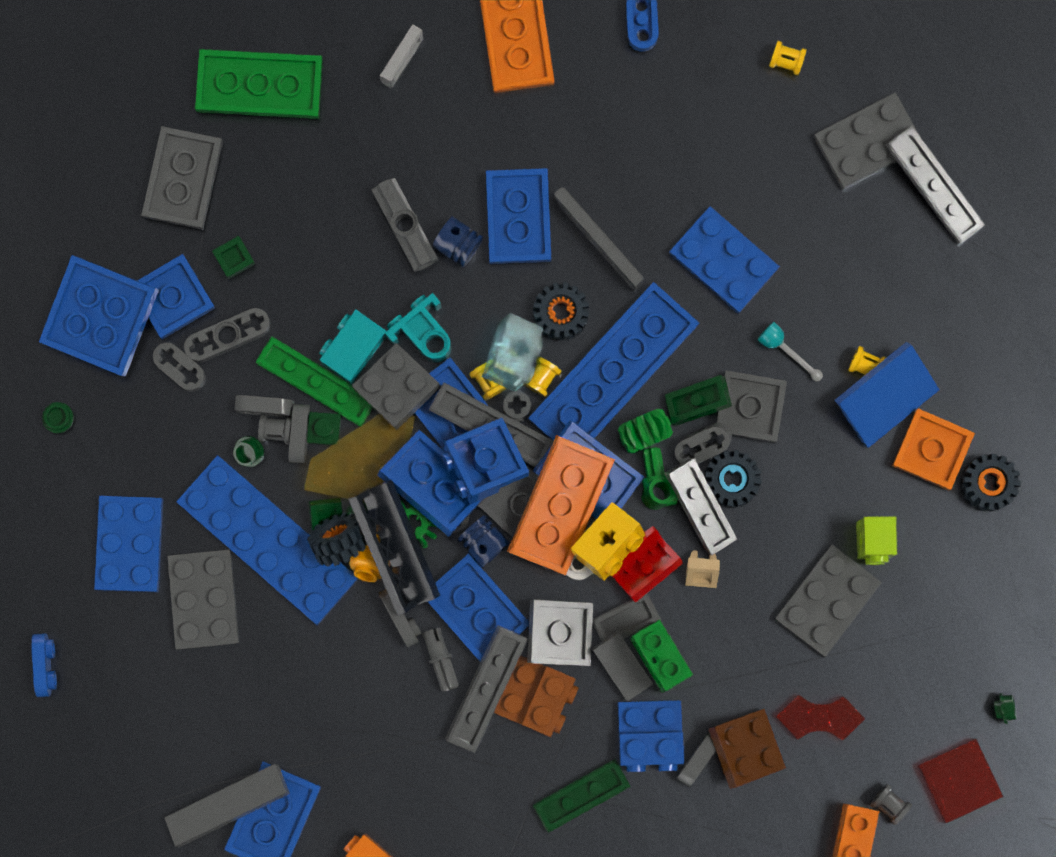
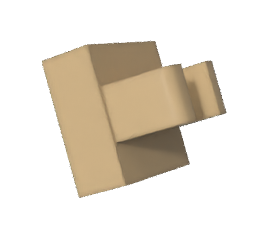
[685,551,720,588]

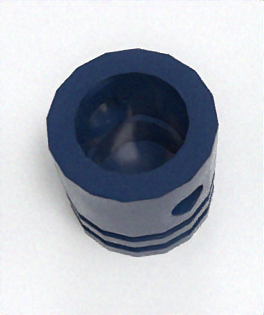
[432,216,484,267]
[457,515,510,568]

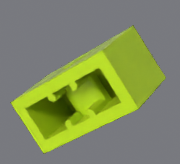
[856,517,897,565]

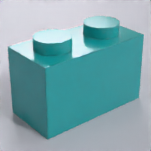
[319,310,387,385]

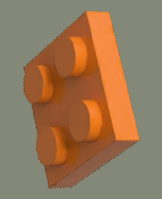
[892,408,975,491]

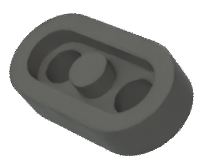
[378,589,422,648]

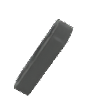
[184,308,271,363]

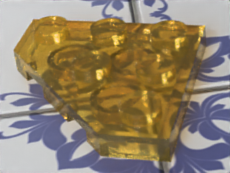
[304,414,415,503]

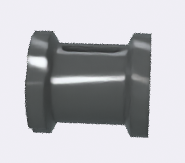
[503,391,531,422]
[258,415,292,445]
[870,784,912,825]

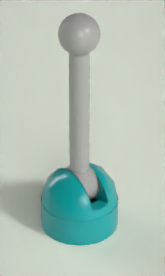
[757,321,823,381]

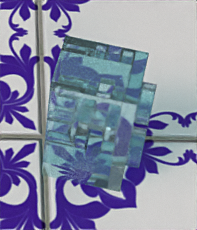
[482,313,543,391]

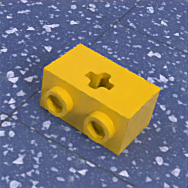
[570,502,646,581]

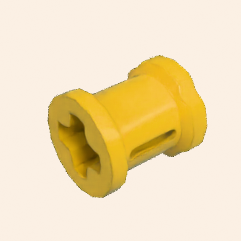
[769,40,807,76]
[848,346,886,375]
[522,356,562,397]
[469,360,508,401]

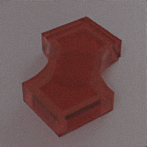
[775,695,865,741]

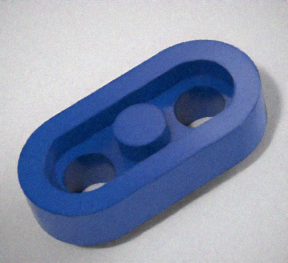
[626,0,659,52]
[32,633,57,697]

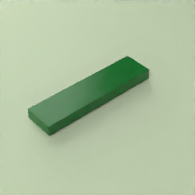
[255,336,374,428]

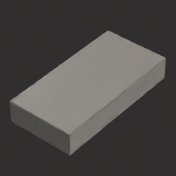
[380,24,423,88]

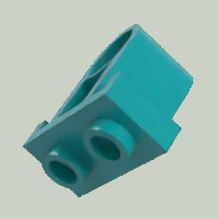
[385,293,451,363]

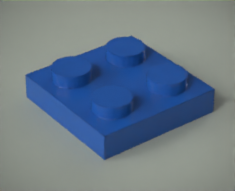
[137,254,215,340]

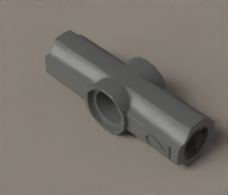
[371,178,438,272]

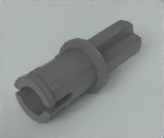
[422,628,458,692]

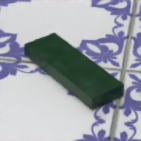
[533,759,631,833]

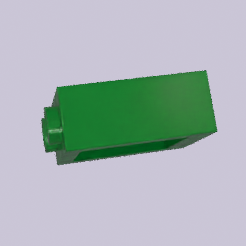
[629,620,693,693]

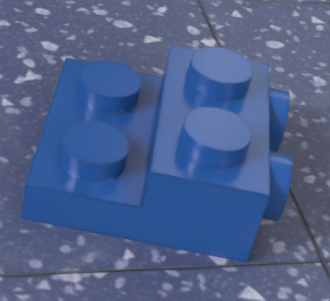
[441,418,529,504]
[618,700,684,772]

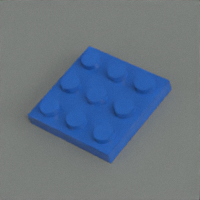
[39,255,159,377]

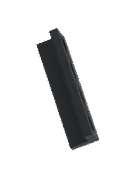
[349,479,440,616]

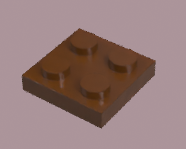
[708,709,786,789]

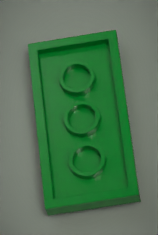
[195,49,323,119]

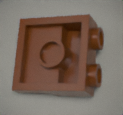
[494,655,579,737]

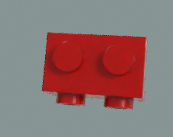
[612,526,683,603]

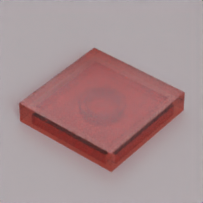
[918,739,1003,823]

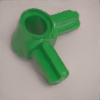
[641,447,678,510]

